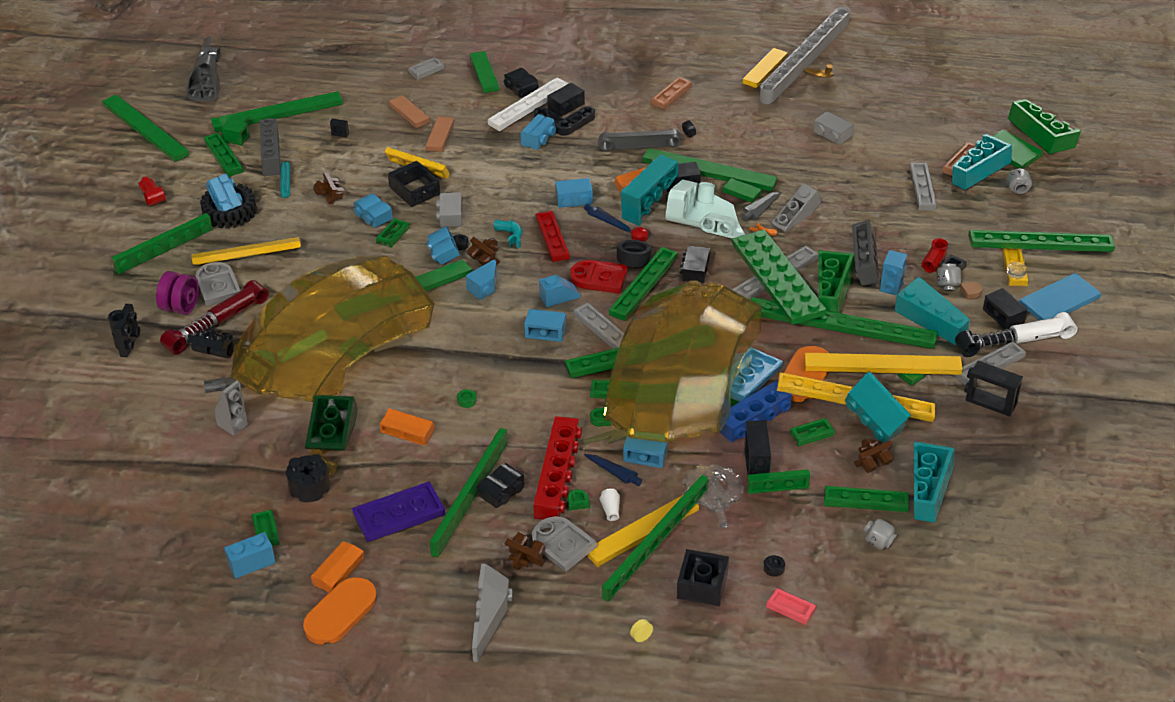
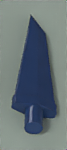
[584,203,631,233]
[583,454,642,486]

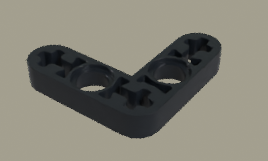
[534,106,595,136]

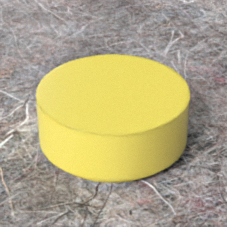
[630,619,653,642]

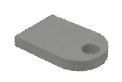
[196,262,241,306]
[532,517,597,572]

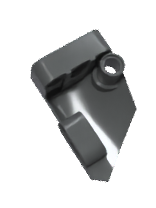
[186,37,221,101]

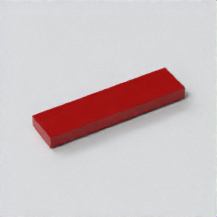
[535,211,570,262]

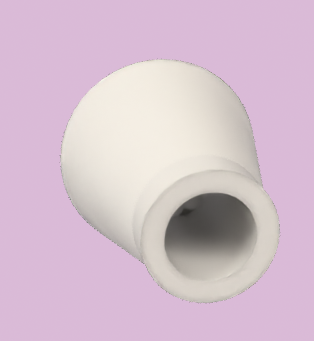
[599,489,620,521]

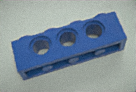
[716,381,792,443]

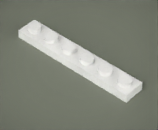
[488,77,569,131]

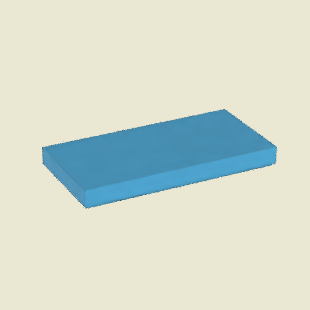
[1019,273,1101,321]
[710,347,783,402]

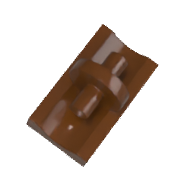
[313,172,344,204]
[467,237,500,266]
[854,438,894,473]
[504,532,546,570]

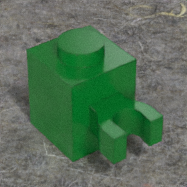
[222,116,250,146]

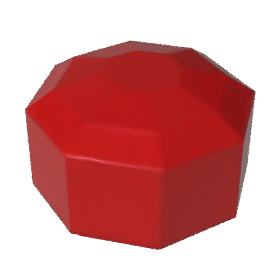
[631,227,648,242]

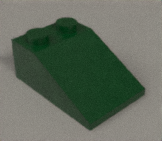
[305,395,358,451]

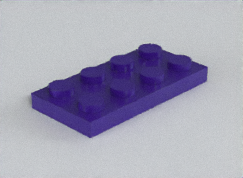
[352,481,446,542]

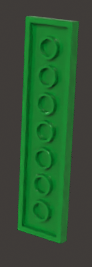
[732,230,826,325]

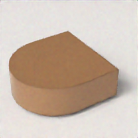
[960,281,982,300]

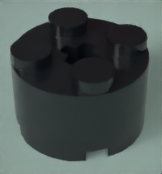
[286,454,330,502]

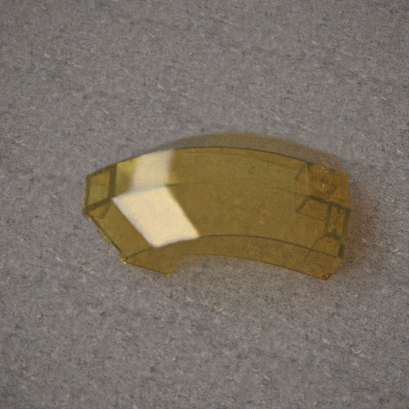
[231,256,435,402]
[604,281,761,442]

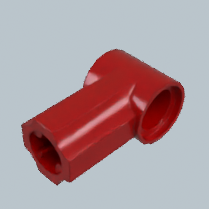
[138,176,166,207]
[921,238,948,273]

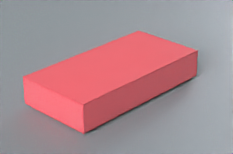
[766,588,816,625]

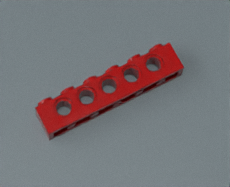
[533,416,582,520]

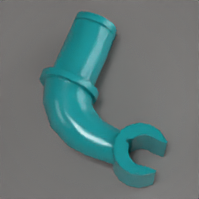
[494,219,523,249]

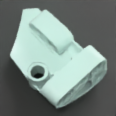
[665,180,746,238]

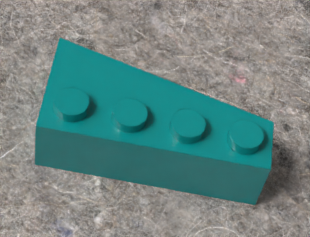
[952,133,1012,190]
[620,154,678,226]
[895,277,970,345]
[914,442,954,523]

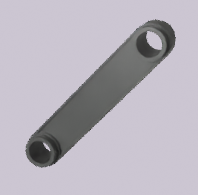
[598,129,681,151]

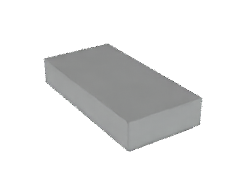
[409,57,444,80]

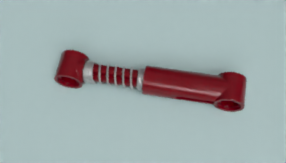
[160,280,269,355]

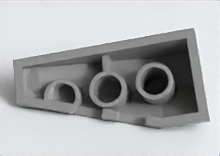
[472,564,513,662]

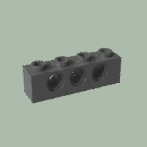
[260,118,281,176]
[852,220,880,286]

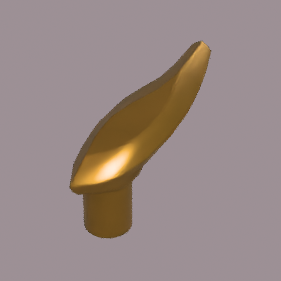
[803,64,834,78]

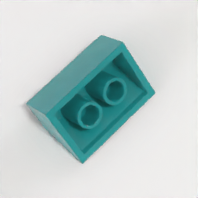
[845,371,911,443]

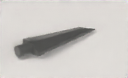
[742,192,782,221]

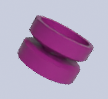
[156,271,199,315]

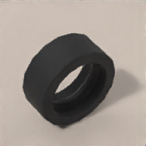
[616,240,651,267]

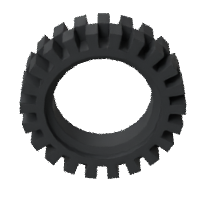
[200,183,257,229]

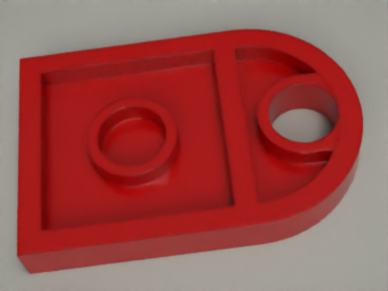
[570,260,628,294]

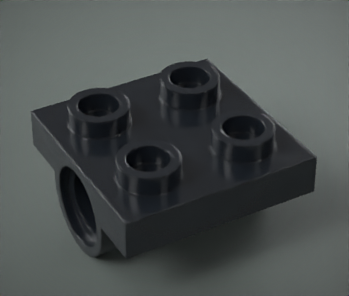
[108,303,141,358]
[187,329,240,359]

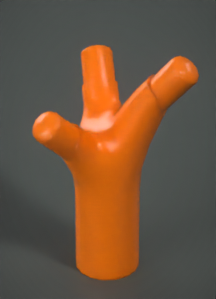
[749,223,777,236]

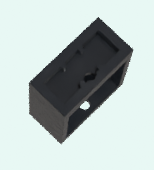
[388,161,440,207]
[964,361,1023,417]
[744,420,771,475]

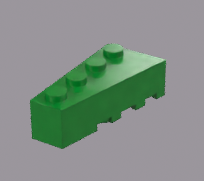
[1008,99,1081,154]
[818,250,855,313]

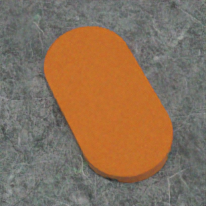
[784,346,829,402]
[303,577,376,645]

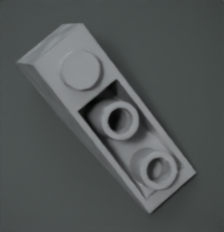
[771,183,822,232]
[214,381,248,436]

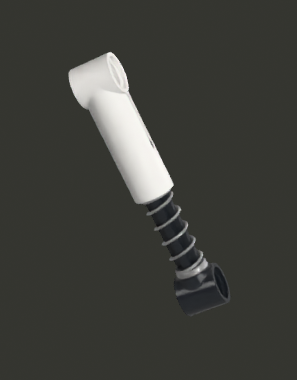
[955,312,1078,357]

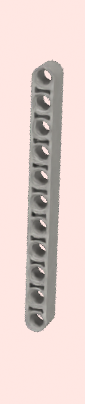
[759,7,850,104]

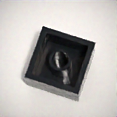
[677,549,729,607]

